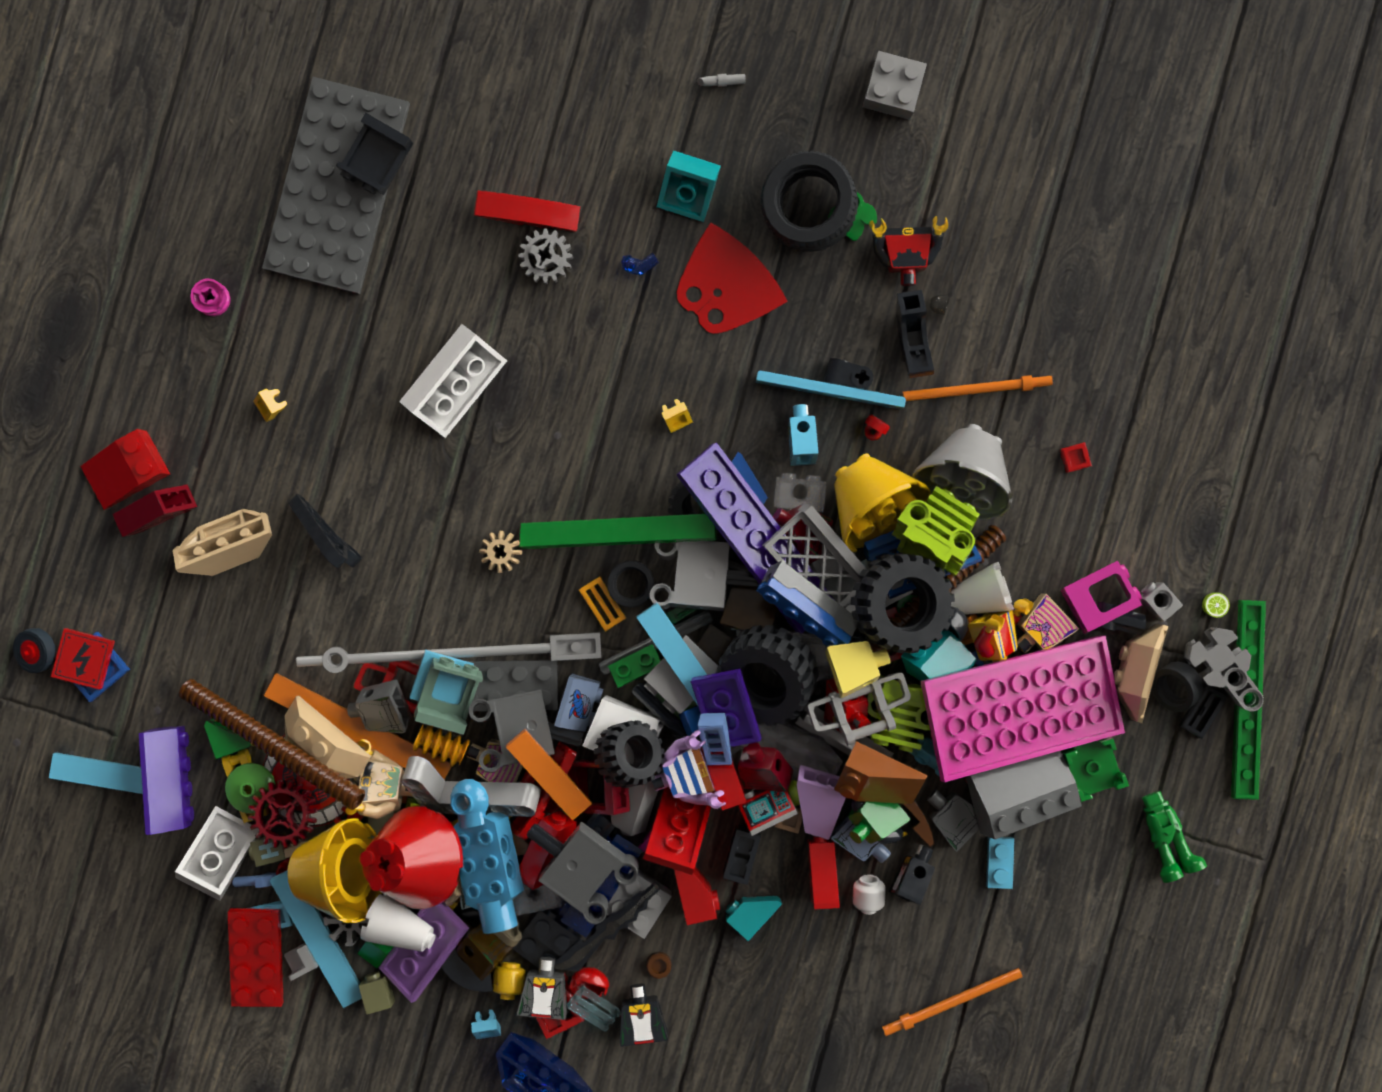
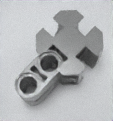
[1184,627,1264,711]

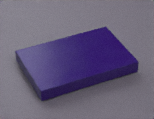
[690,669,762,747]

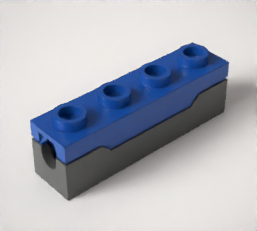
[756,561,859,647]

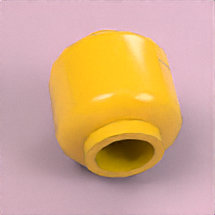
[493,962,526,1000]

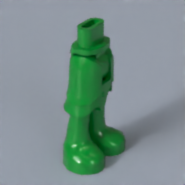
[1142,790,1207,883]

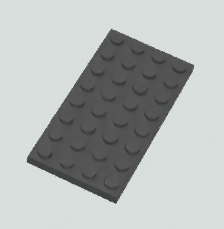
[262,77,410,295]

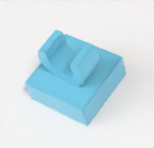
[471,1010,501,1039]

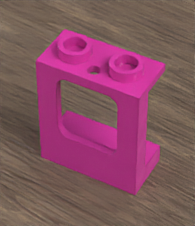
[1060,561,1142,634]

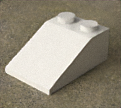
[175,806,260,901]

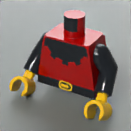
[869,216,948,286]

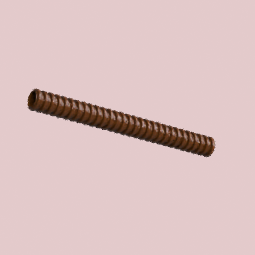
[867,525,1006,653]
[179,679,365,810]

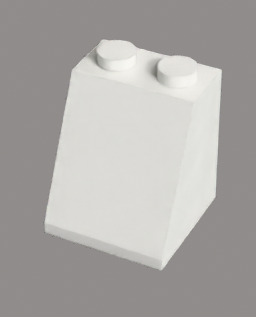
[582,695,663,764]

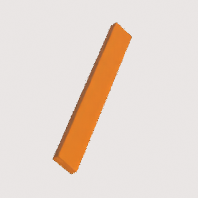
[264,673,451,780]

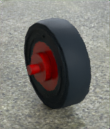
[13,628,56,673]

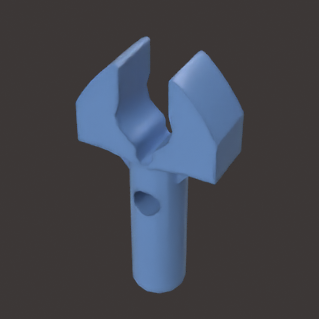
[232,872,276,888]

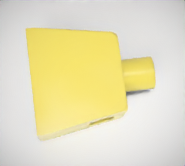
[825,641,890,698]

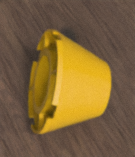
[287,818,382,923]

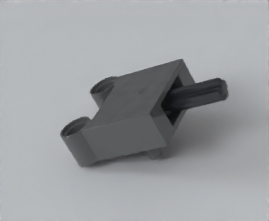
[527,822,639,924]

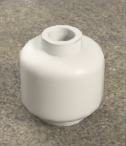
[853,875,886,915]

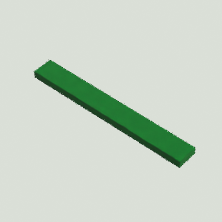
[519,514,717,549]
[1231,600,1266,800]

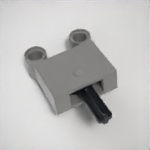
[650,541,760,611]

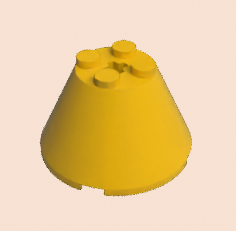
[834,454,931,552]

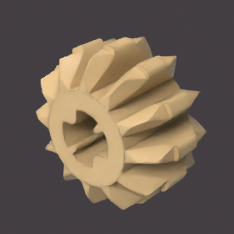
[479,531,522,573]

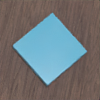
[410,650,474,704]

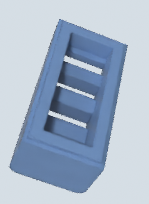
[698,713,732,765]

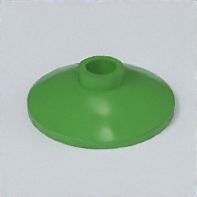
[225,763,276,813]

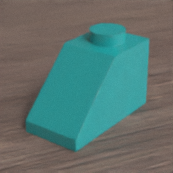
[726,896,782,941]

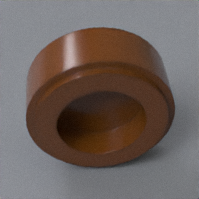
[647,952,672,979]

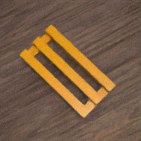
[579,576,626,632]

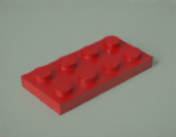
[643,787,715,875]
[227,908,284,1007]

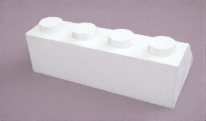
[399,324,507,438]

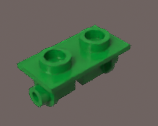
[608,644,661,688]

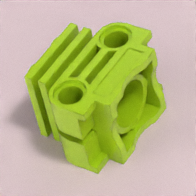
[892,486,980,576]
[865,675,930,752]

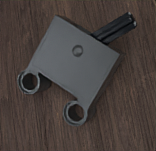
[469,689,584,773]

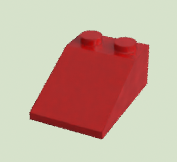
[80,429,170,510]
[674,866,720,925]

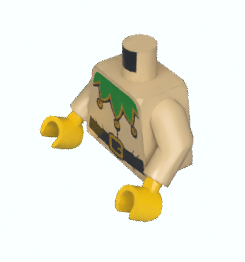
[345,739,413,819]

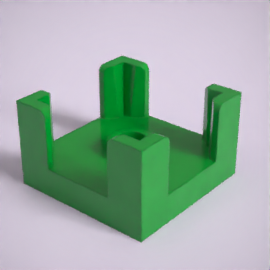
[1061,737,1129,802]

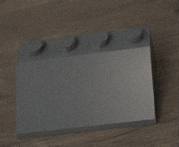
[966,751,1082,839]

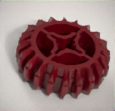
[248,780,318,849]

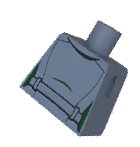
[830,814,891,863]

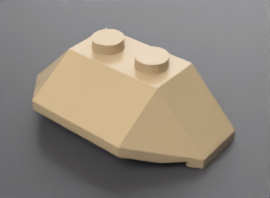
[173,509,272,576]
[1114,624,1168,723]
[285,696,372,779]

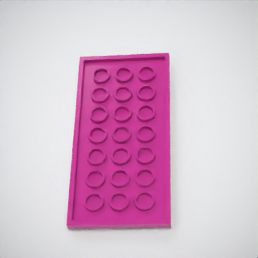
[920,635,1125,782]

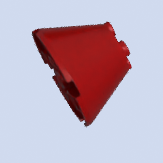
[360,806,463,909]

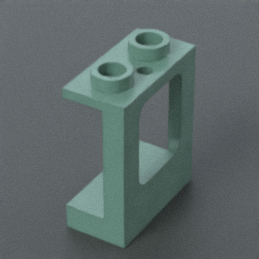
[414,657,483,735]

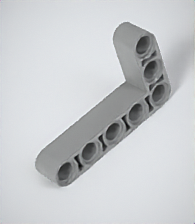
[401,756,541,817]

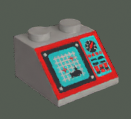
[738,789,798,836]

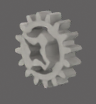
[518,229,573,284]

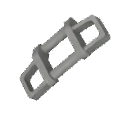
[806,672,911,745]

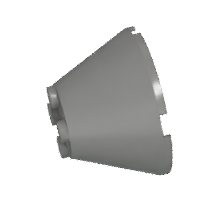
[912,424,1012,520]

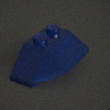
[496,1032,593,1092]

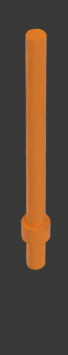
[902,375,1053,401]
[882,968,1023,1036]

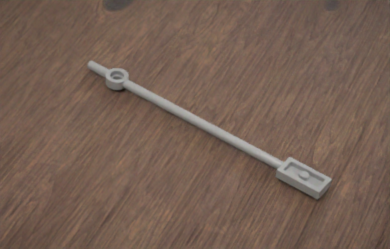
[296,632,601,673]

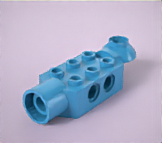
[450,779,524,934]

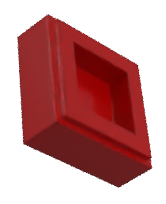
[1059,442,1092,473]

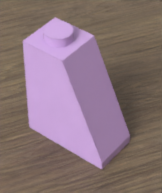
[797,765,845,840]

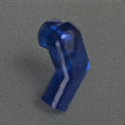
[621,253,659,275]

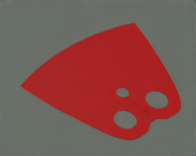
[677,223,787,334]

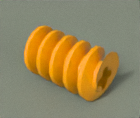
[413,724,470,767]

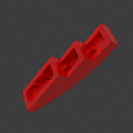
[474,190,580,232]

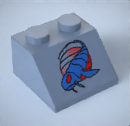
[554,673,604,732]

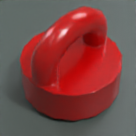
[864,414,890,441]

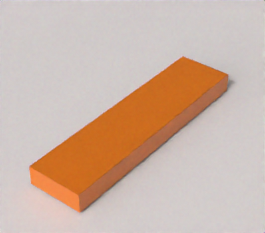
[506,729,592,820]

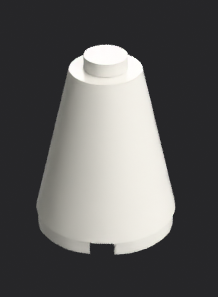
[951,562,1014,615]
[360,894,436,952]

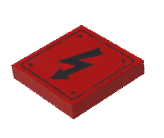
[51,628,115,689]

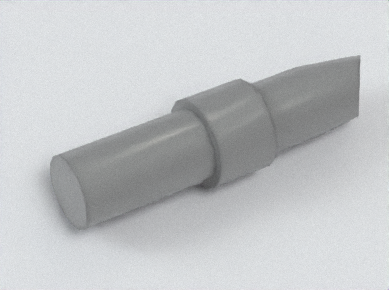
[697,74,745,87]

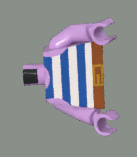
[652,730,726,809]

